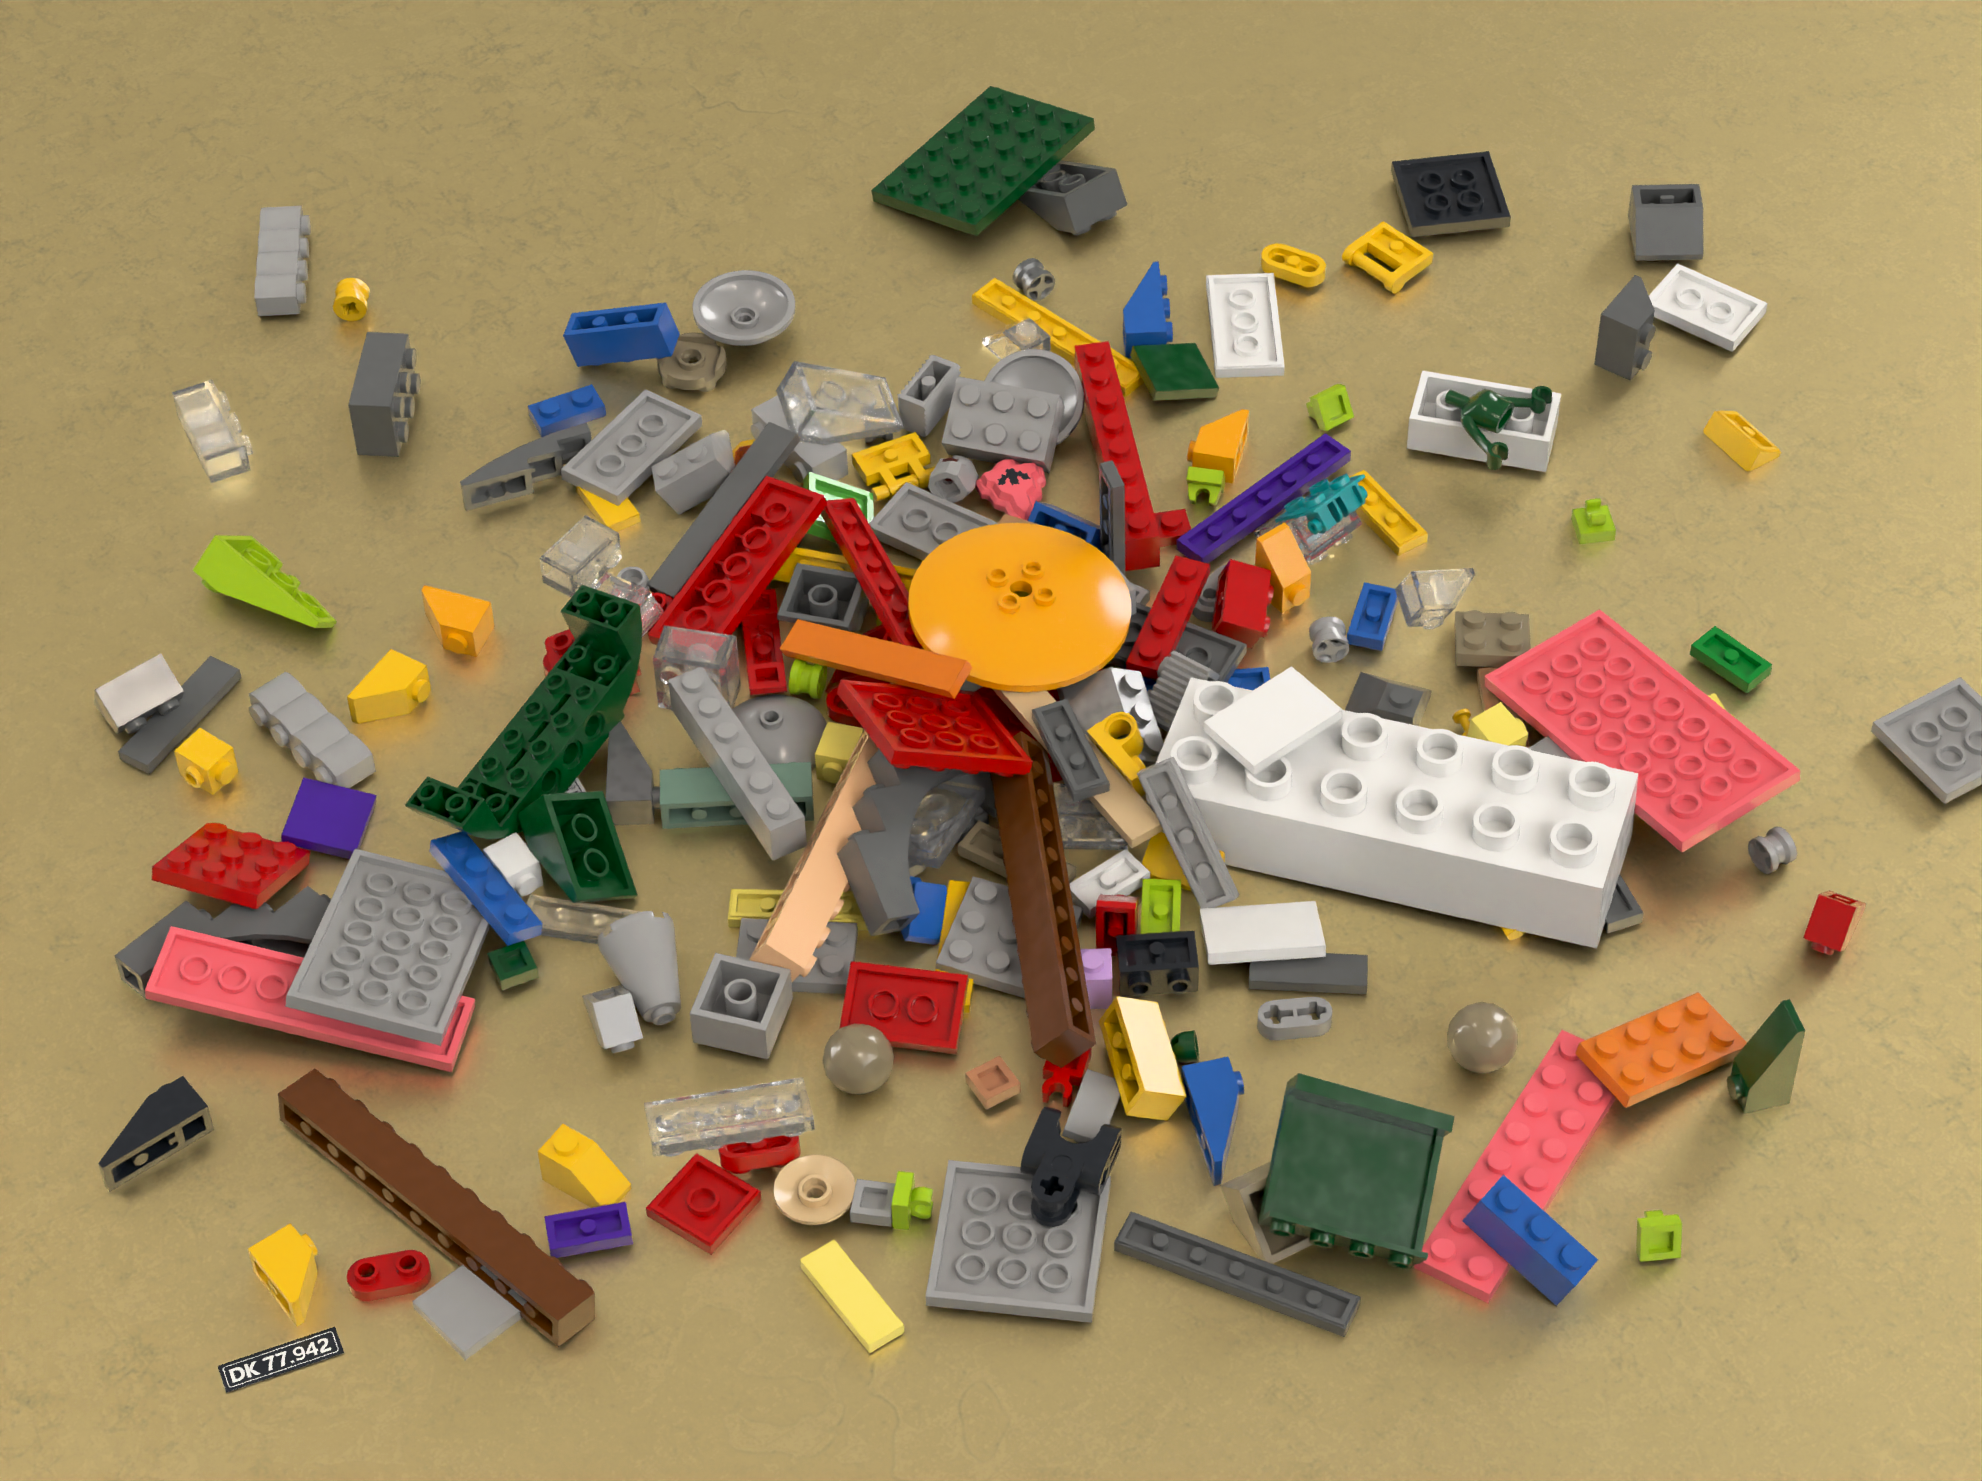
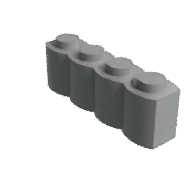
[255,205,311,316]
[249,672,376,788]

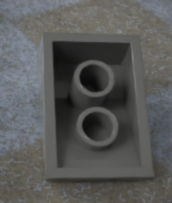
[1018,160,1127,235]

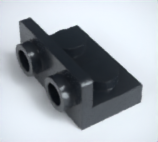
[1116,931,1199,997]

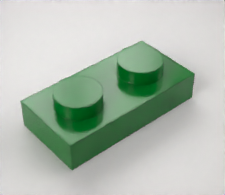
[1690,626,1772,693]

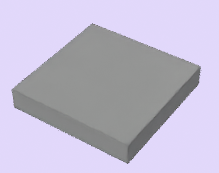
[412,1265,527,1360]

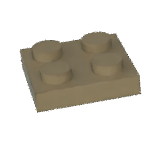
[1455,610,1531,668]

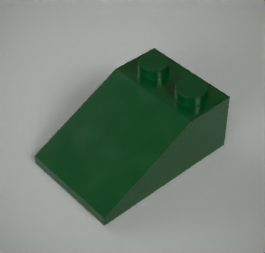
[518,791,638,903]

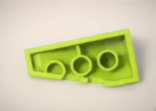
[193,535,337,628]

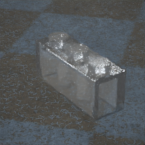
[172,379,253,483]

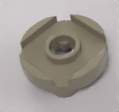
[657,332,726,392]

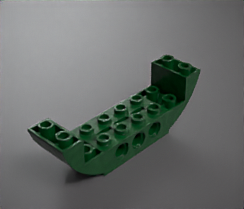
[405,585,642,839]

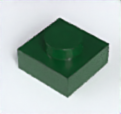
[487,941,539,991]

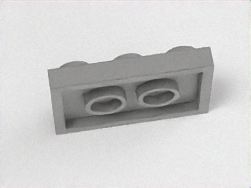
[736,918,858,994]

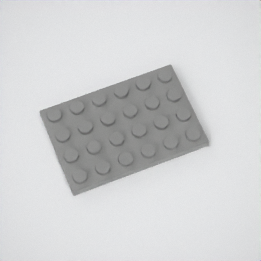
[285,849,490,1046]

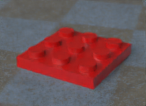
[151,823,310,909]

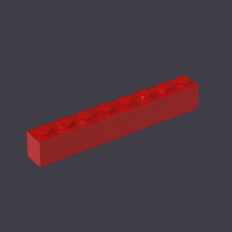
[1074,341,1160,571]

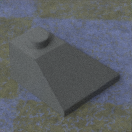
[1345,672,1432,726]

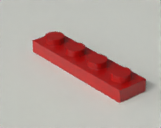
[1126,555,1210,679]

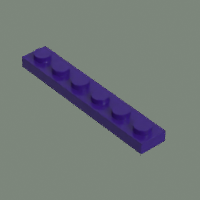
[1176,433,1351,564]

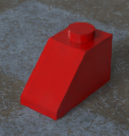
[1803,890,1867,955]
[1096,894,1139,957]

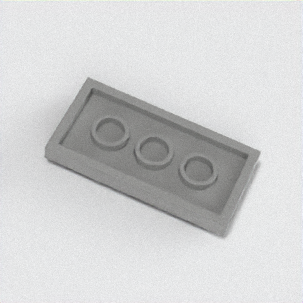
[561,389,702,506]

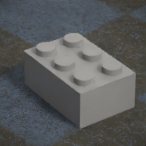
[942,376,1065,473]

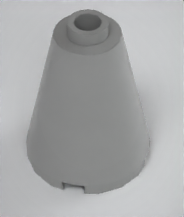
[597,911,681,1025]

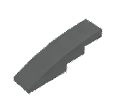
[460,422,592,511]

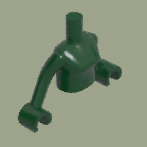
[1445,386,1552,470]

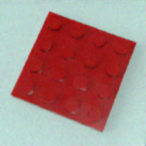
[837,680,1033,777]

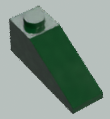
[1727,999,1805,1114]

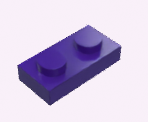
[544,1202,633,1258]

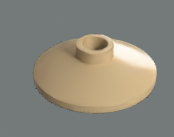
[774,1155,855,1225]

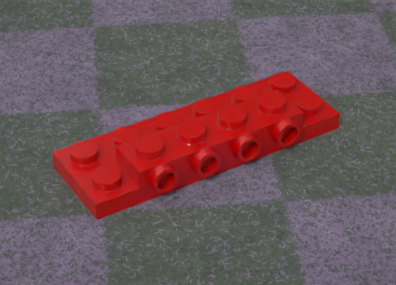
[648,475,827,665]

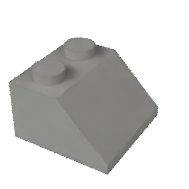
[651,429,735,515]

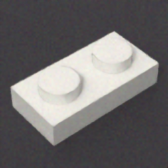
[1070,849,1150,919]

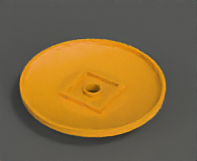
[908,523,1131,692]

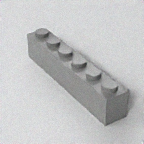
[668,666,807,861]

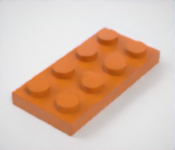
[1575,992,1747,1108]

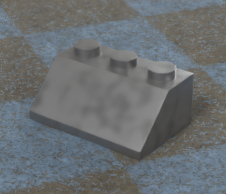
[1057,667,1164,768]

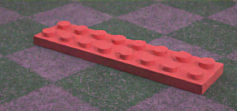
[145,926,475,1072]
[1414,1030,1616,1303]

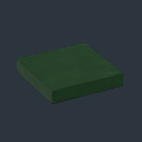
[1130,343,1219,401]

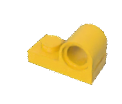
[1087,712,1146,797]

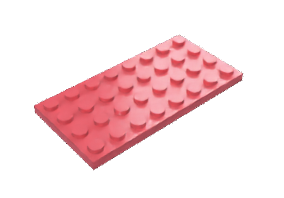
[1484,609,1800,853]

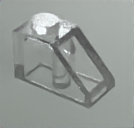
[982,318,1051,360]
[1395,568,1475,629]

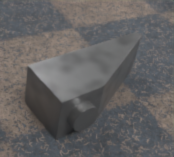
[606,721,660,825]

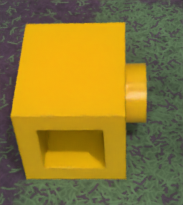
[174,728,239,795]

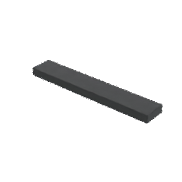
[647,422,800,599]
[1114,1211,1361,1337]

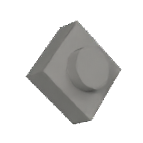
[850,1179,895,1227]

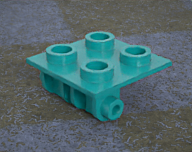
[1275,474,1368,534]

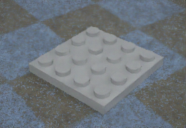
[926,1160,1111,1323]

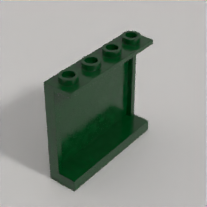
[1258,1073,1455,1269]

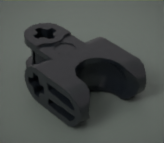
[1020,1106,1122,1227]

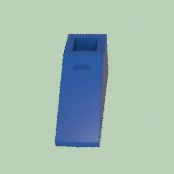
[1123,261,1173,358]

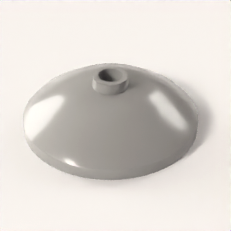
[693,270,795,346]
[984,349,1085,445]
[732,694,827,770]

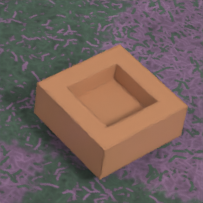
[965,1056,1021,1110]

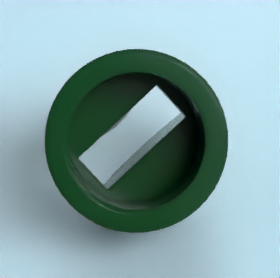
[1170,1030,1199,1063]

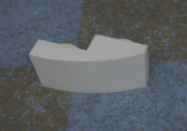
[1062,1069,1120,1143]

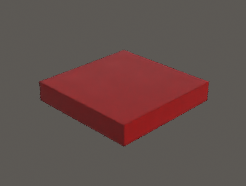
[646,1153,761,1255]

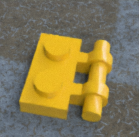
[852,432,936,502]

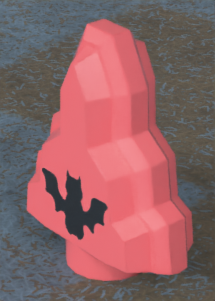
[975,459,1046,521]

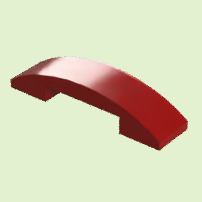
[742,589,787,695]

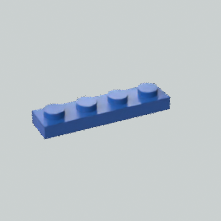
[429,831,543,946]

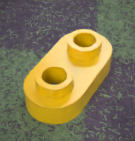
[1261,243,1326,287]

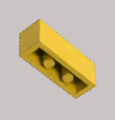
[1098,996,1187,1121]

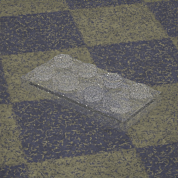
[644,1077,815,1157]

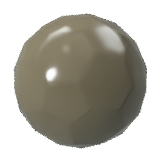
[1447,1002,1518,1074]
[822,1023,894,1095]

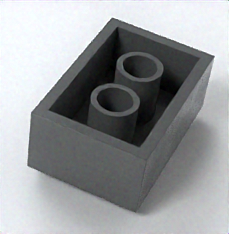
[348,332,421,457]

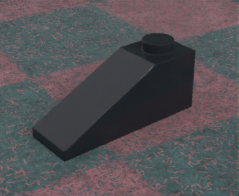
[98,1076,214,1192]

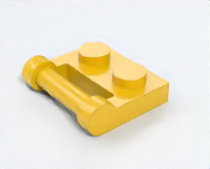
[1342,221,1433,294]

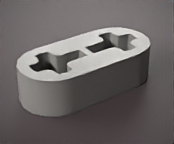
[1257,997,1332,1040]

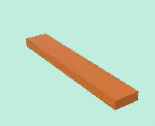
[780,619,973,699]

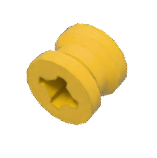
[333,278,370,321]

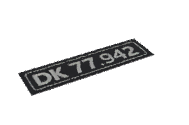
[218,1327,344,1393]

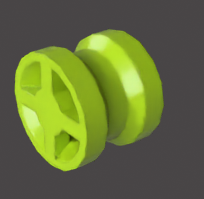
[788,659,827,699]

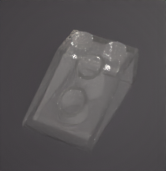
[776,361,903,445]

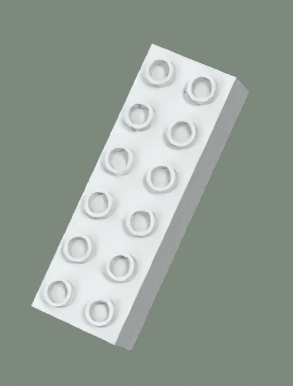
[1146,677,1639,948]

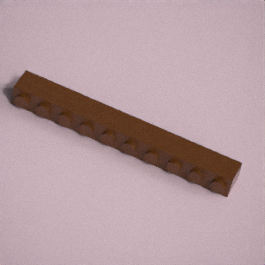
[990,731,1096,1068]
[278,1068,595,1347]

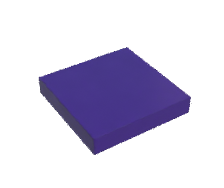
[281,777,377,859]

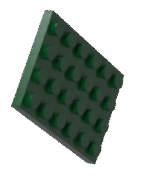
[871,86,1095,236]

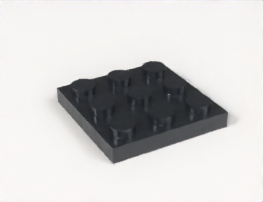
[1391,151,1511,237]

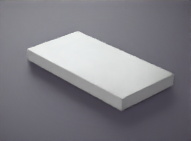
[1206,273,1285,378]

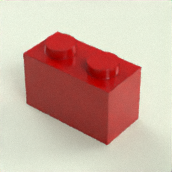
[1211,559,1274,649]

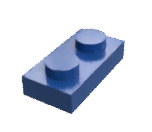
[528,384,606,437]
[1347,582,1400,651]

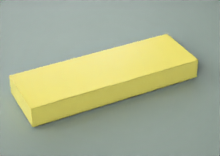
[800,1240,904,1353]

